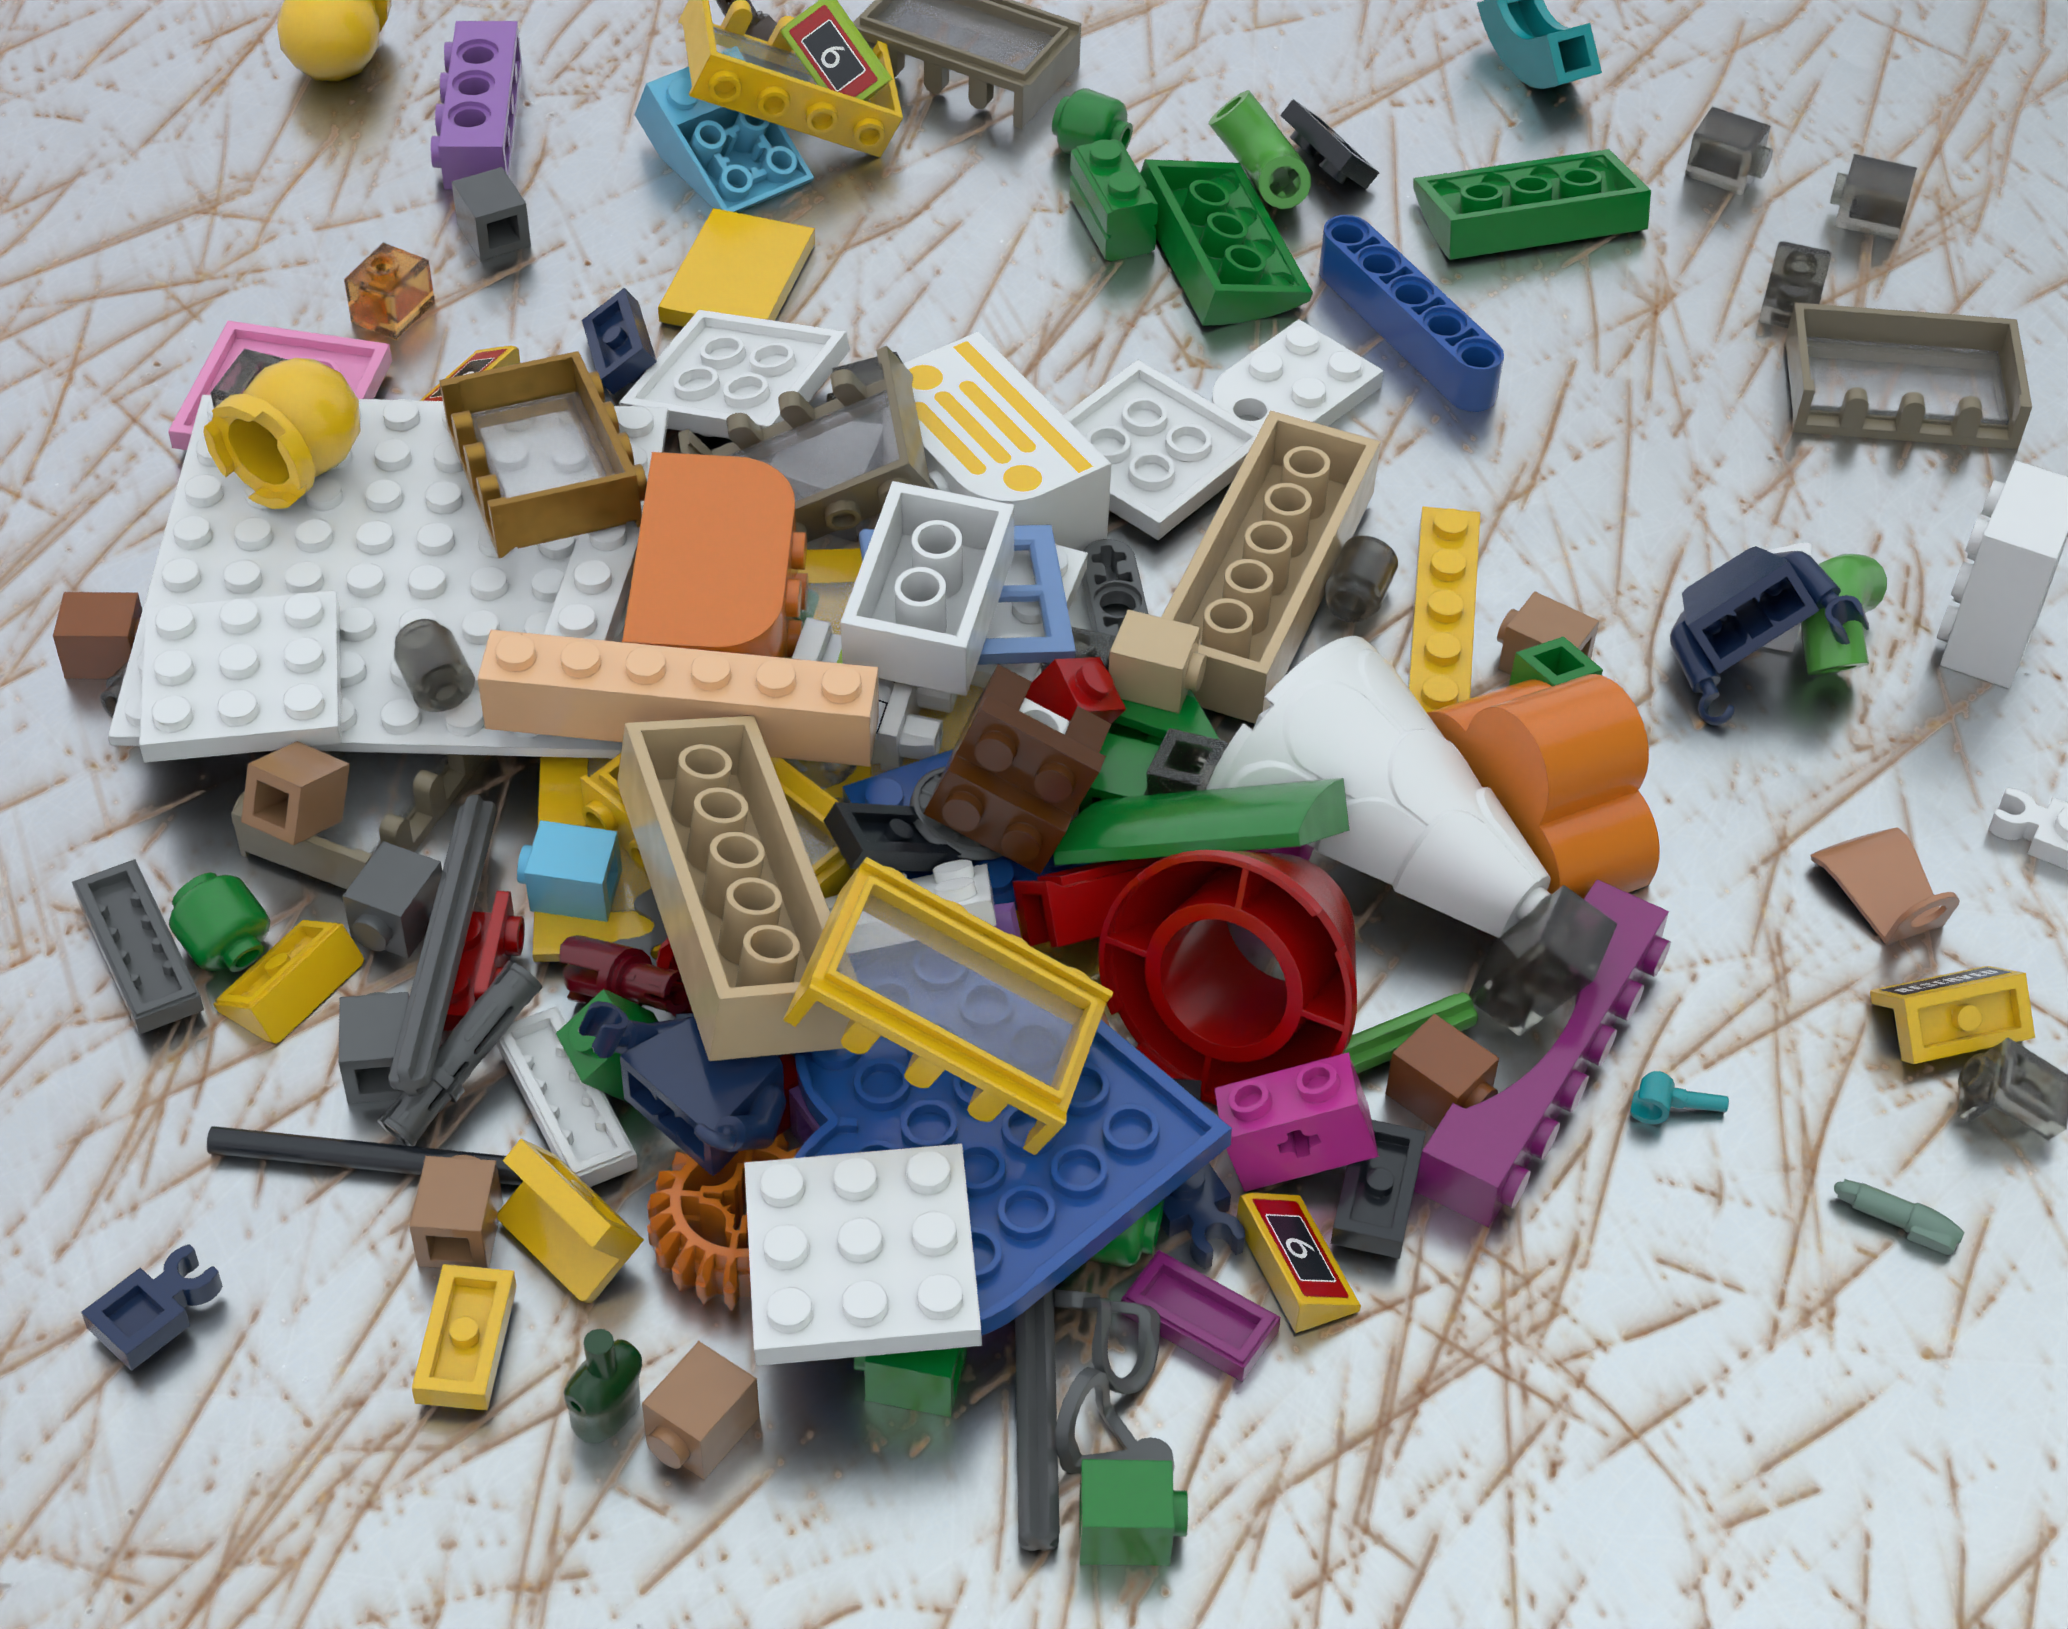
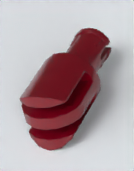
[559,935,690,1014]

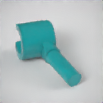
[1630,1071,1729,1124]

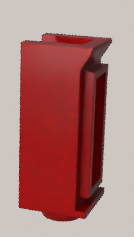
[1012,857,1166,947]

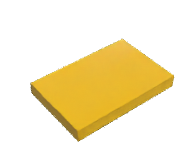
[658,208,815,327]

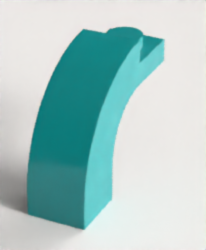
[1477,0,1602,89]

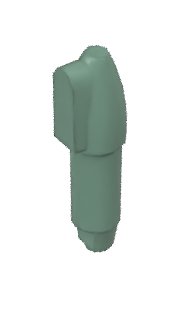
[1834,1179,1964,1255]

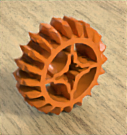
[647,1133,801,1311]

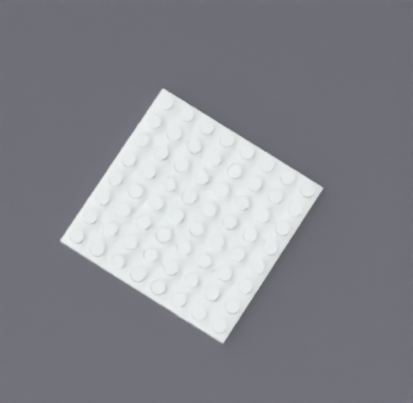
[108,394,669,759]

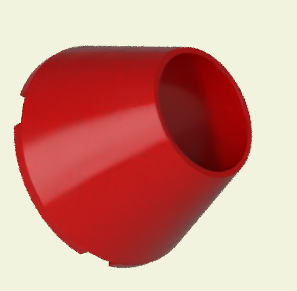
[1098,850,1357,1105]

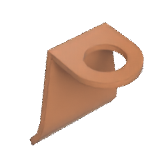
[1810,827,1960,945]

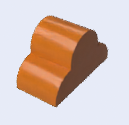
[1427,674,1660,922]

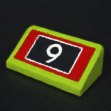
[781,0,892,101]

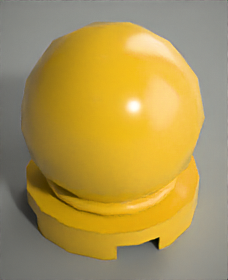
[277,0,391,81]
[203,358,361,509]

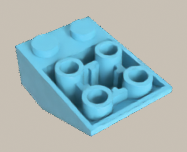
[634,48,814,213]

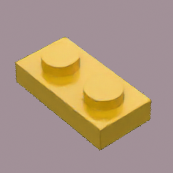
[411,1264,517,1411]

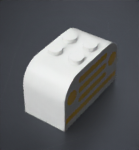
[884,332,1112,551]

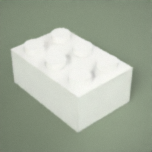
[1937,460,2068,689]
[840,481,1014,696]

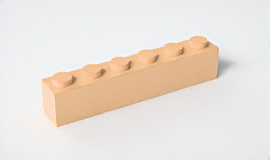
[477,629,879,767]

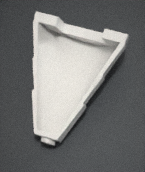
[1206,636,1552,938]

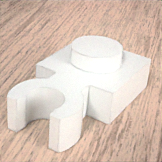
[1988,788,2068,870]

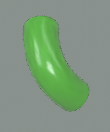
[1208,90,1311,209]
[1801,554,1887,675]

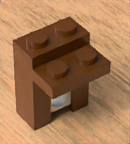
[923,664,1111,875]

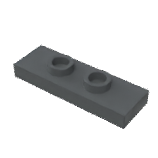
[72,859,204,1035]

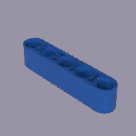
[1319,215,1504,412]

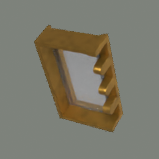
[439,351,647,558]

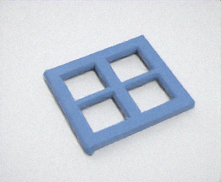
[859,525,1076,665]

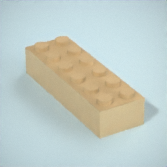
[1161,410,1381,723]
[617,716,857,1061]

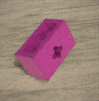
[1215,1052,1379,1192]

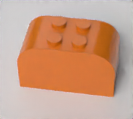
[622,452,808,658]

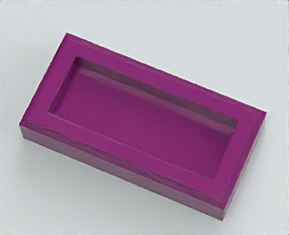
[1120,1250,1281,1382]

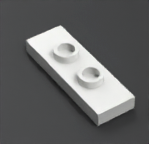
[496,1006,638,1187]

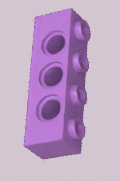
[431,21,522,190]

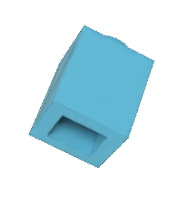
[517,820,622,922]

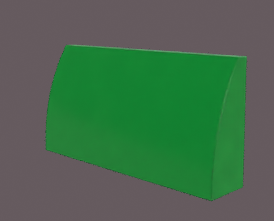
[1413,149,1651,260]
[1140,159,1313,326]
[1053,778,1350,865]

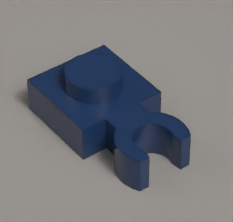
[1161,1163,1245,1269]
[81,1244,223,1371]

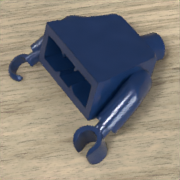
[1670,546,1869,725]
[578,1001,787,1176]

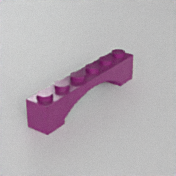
[1414,879,1671,1228]

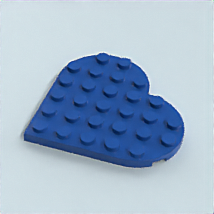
[794,942,1232,1336]

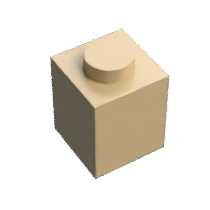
[1109,610,1207,713]

